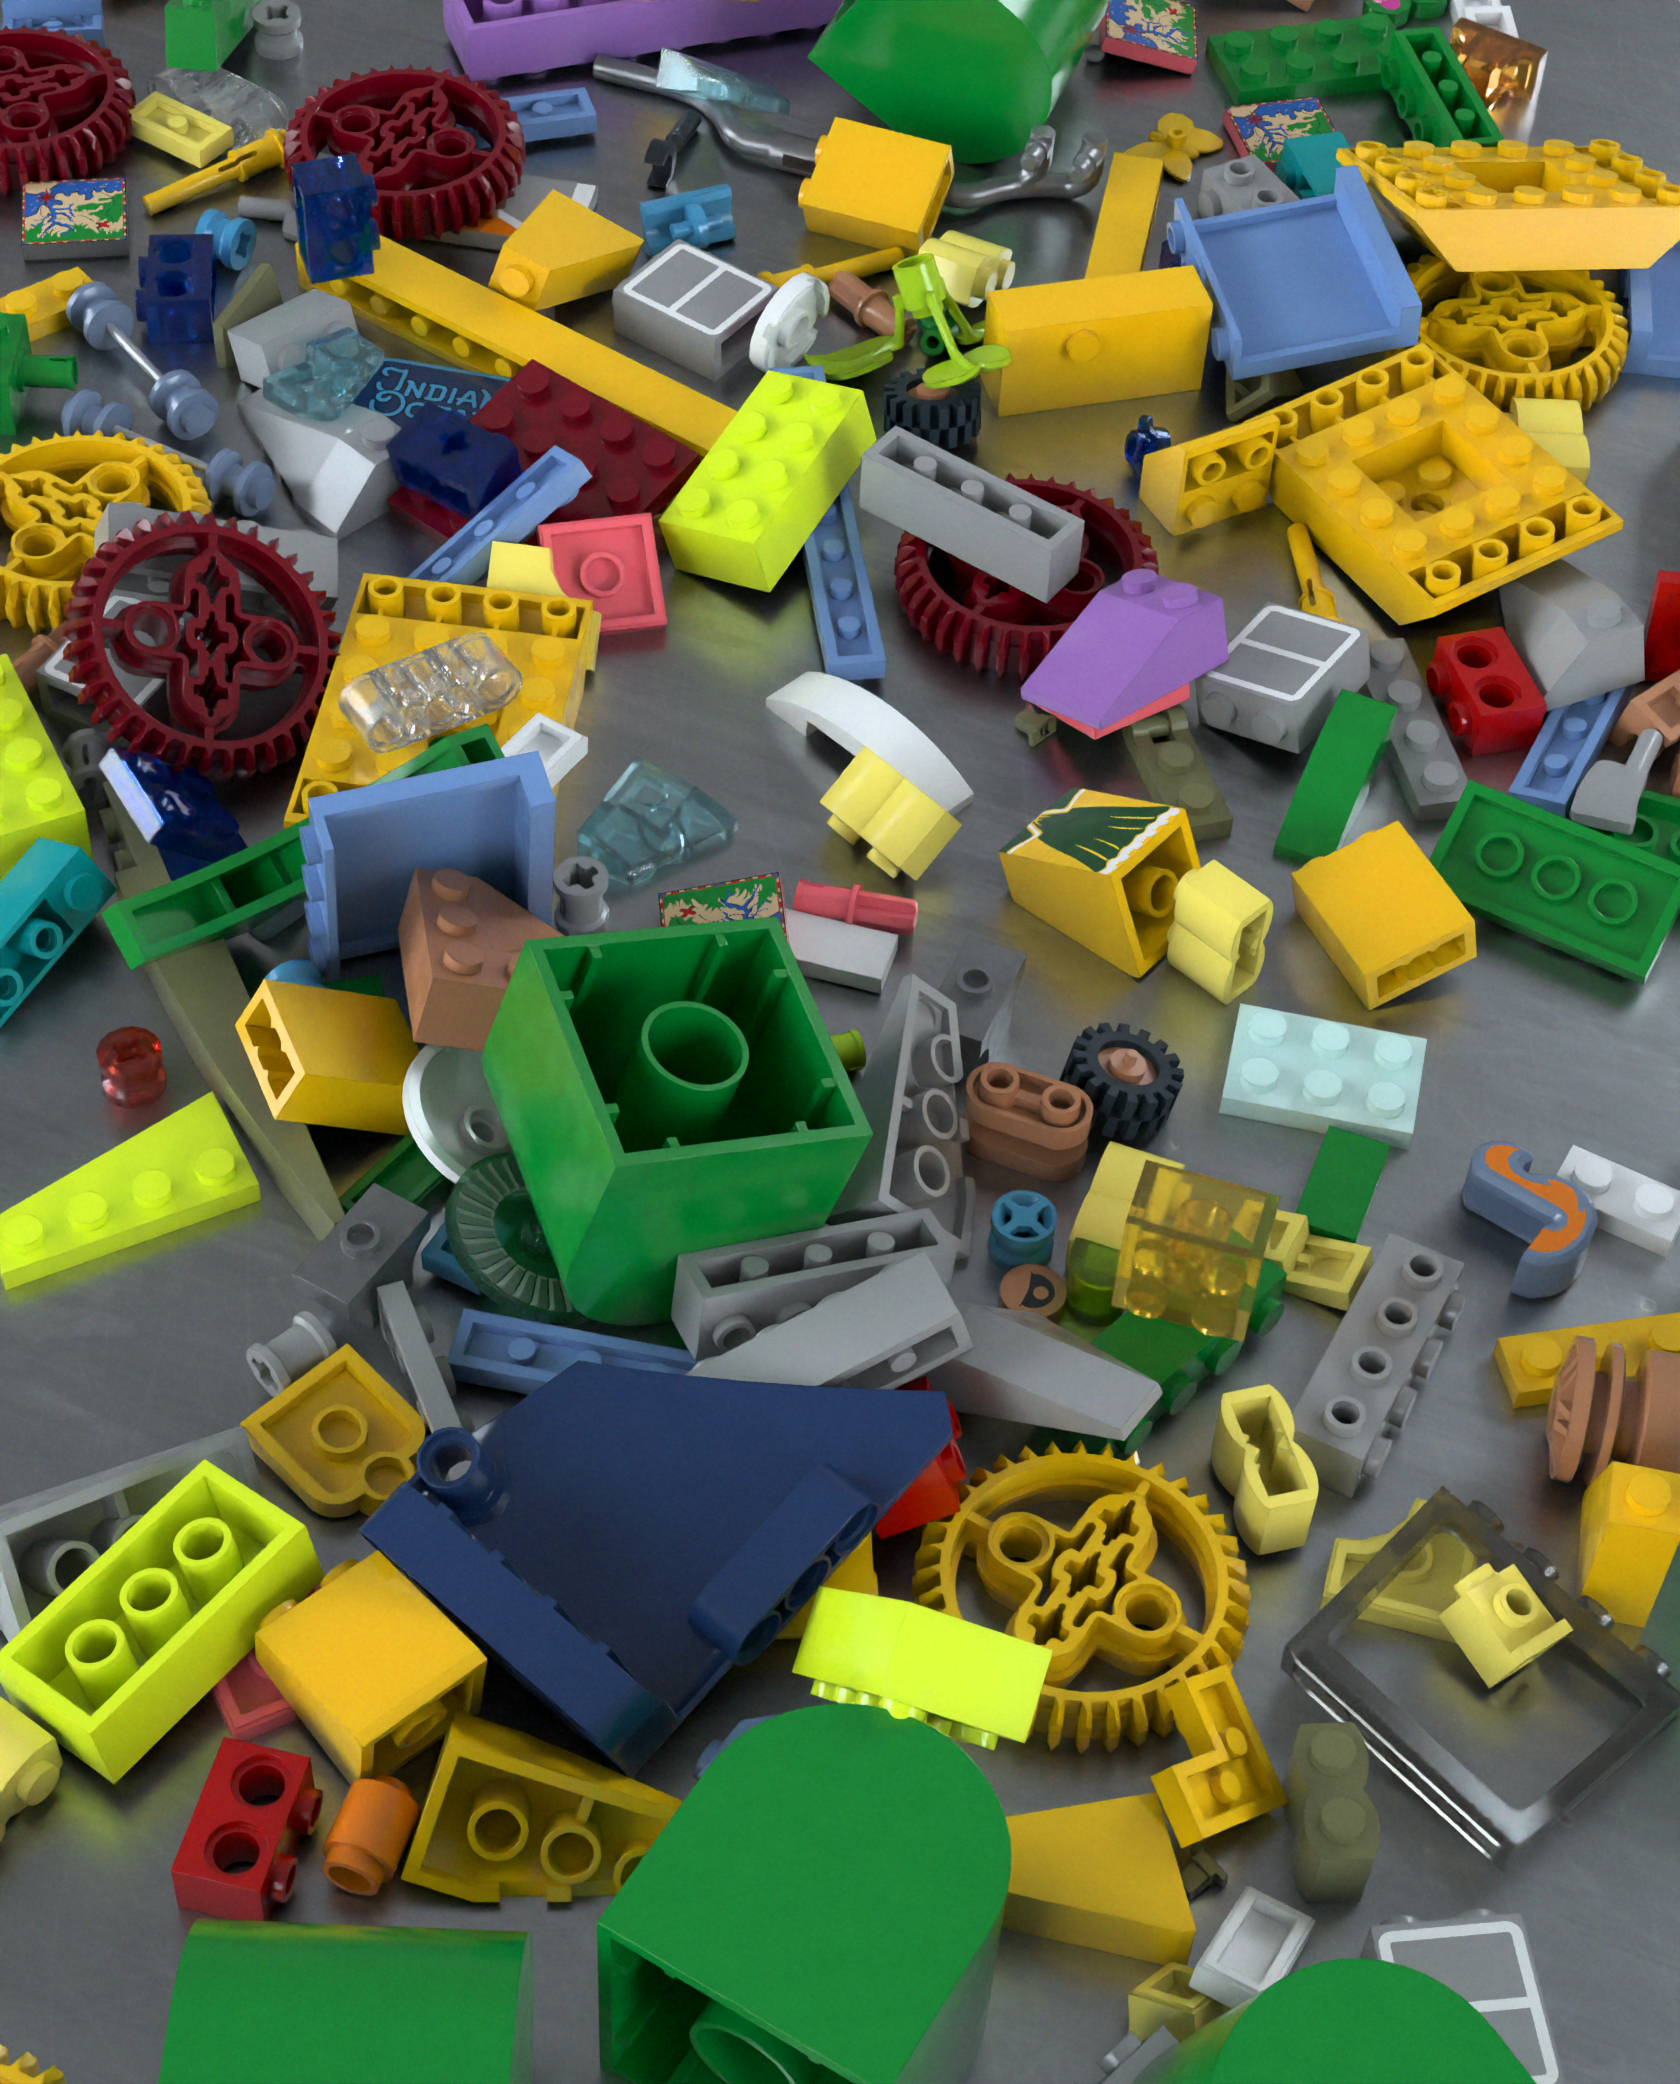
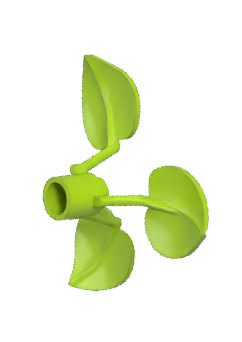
[804,253,1012,389]

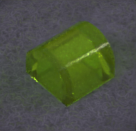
[1065,1237,1140,1327]

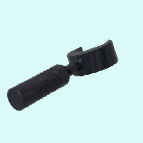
[644,109,702,188]

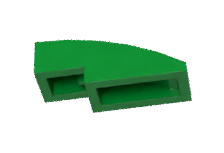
[1273,689,1398,863]

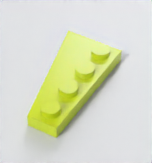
[0,1091,261,1290]

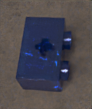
[386,401,523,521]

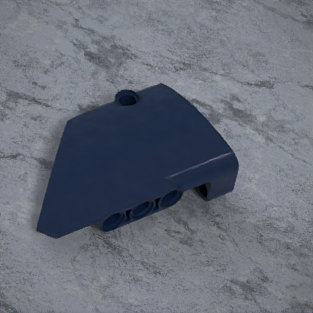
[358,1360,954,1779]

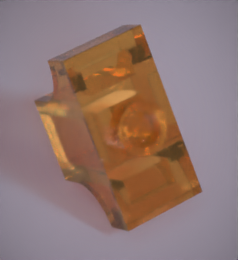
[1450,17,1549,110]

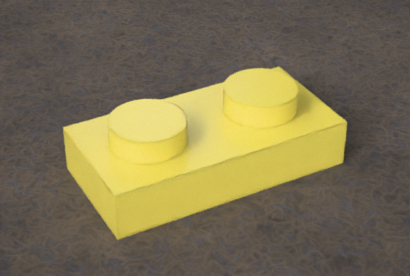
[129,91,234,169]

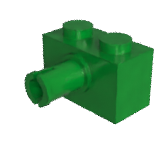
[0,312,78,436]

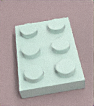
[1219,1003,1427,1150]

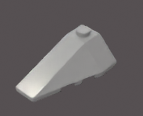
[237,385,420,541]
[1498,558,1645,713]
[825,973,976,1260]
[911,1301,1163,1441]
[0,1426,265,1642]

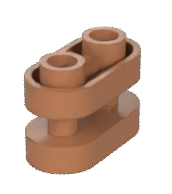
[963,1062,1093,1182]

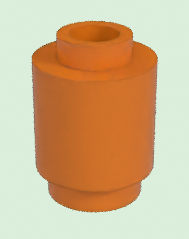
[321,1774,421,1896]

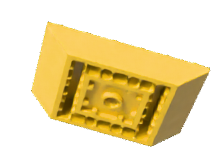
[1336,139,1680,272]
[1243,343,1624,626]
[284,573,593,829]

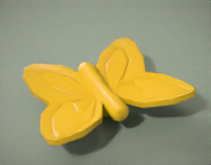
[1123,112,1224,182]

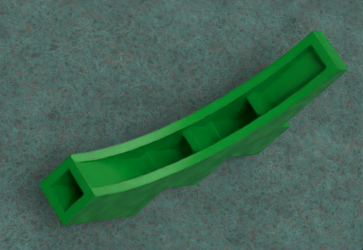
[101,723,505,971]

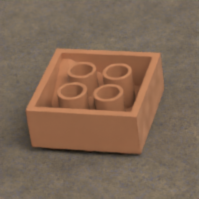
[397,867,564,1052]

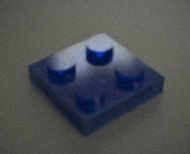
[98,746,248,864]

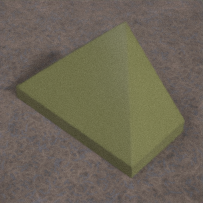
[213,262,283,369]
[1226,367,1305,423]

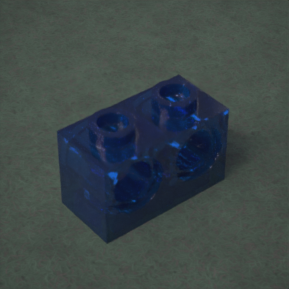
[291,153,380,284]
[135,234,218,344]

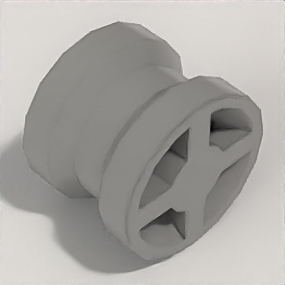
[252,0,304,60]

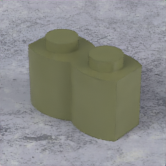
[1282,1722,1380,1903]

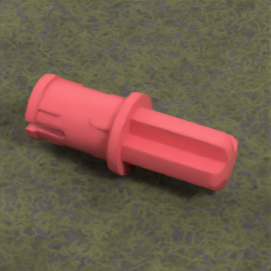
[793,879,918,935]

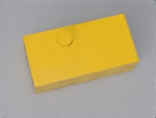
[980,265,1213,417]

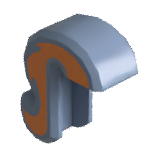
[1462,1141,1598,1299]

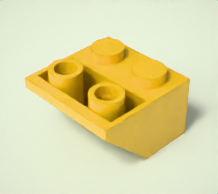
[1139,414,1280,537]

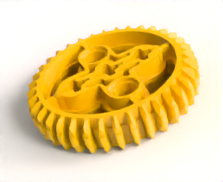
[1385,255,1629,413]
[0,429,212,634]
[911,1440,1251,1754]

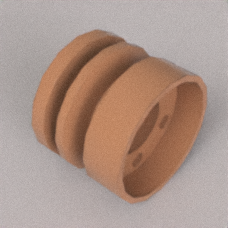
[1546,1335,1680,1486]

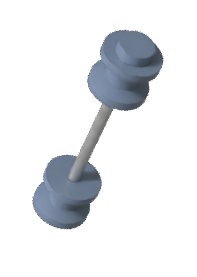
[66,282,219,440]
[61,389,275,517]

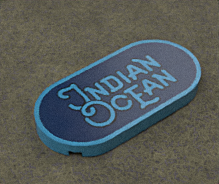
[328,357,511,453]

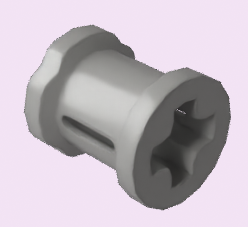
[62,728,120,809]
[553,856,609,936]
[246,1311,338,1397]

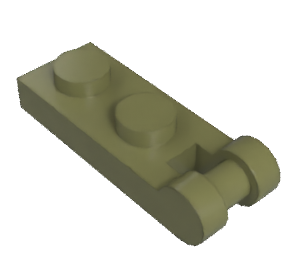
[1121,704,1233,842]

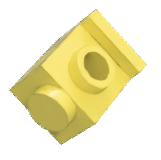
[1438,1562,1573,1689]

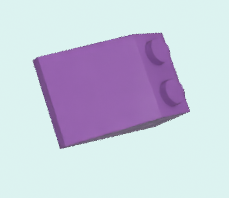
[1020,569,1229,730]

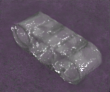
[147,67,290,149]
[338,632,523,753]

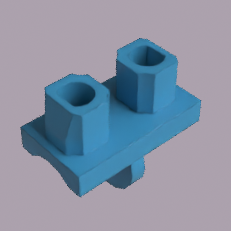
[639,184,737,257]

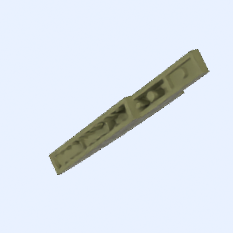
[97,776,345,1242]

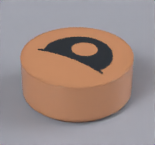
[998,1264,1067,1324]

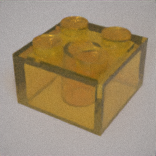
[1111,1160,1281,1342]

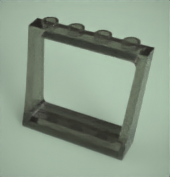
[1281,1485,1680,1872]

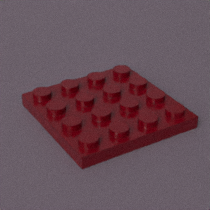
[387,359,701,546]

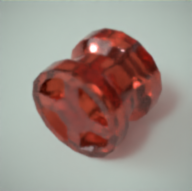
[96,1026,167,1109]

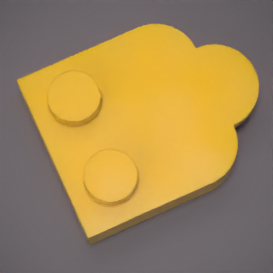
[240,1343,425,1518]

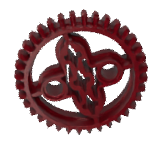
[0,25,136,196]
[283,64,526,244]
[894,472,1159,681]
[61,509,342,785]

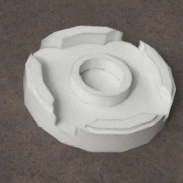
[749,272,830,373]

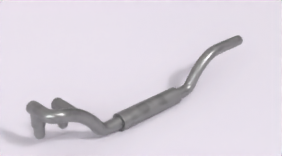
[593,54,1108,209]

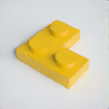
[1150,1664,1289,1848]

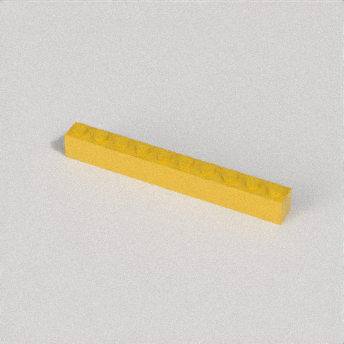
[295,213,738,462]

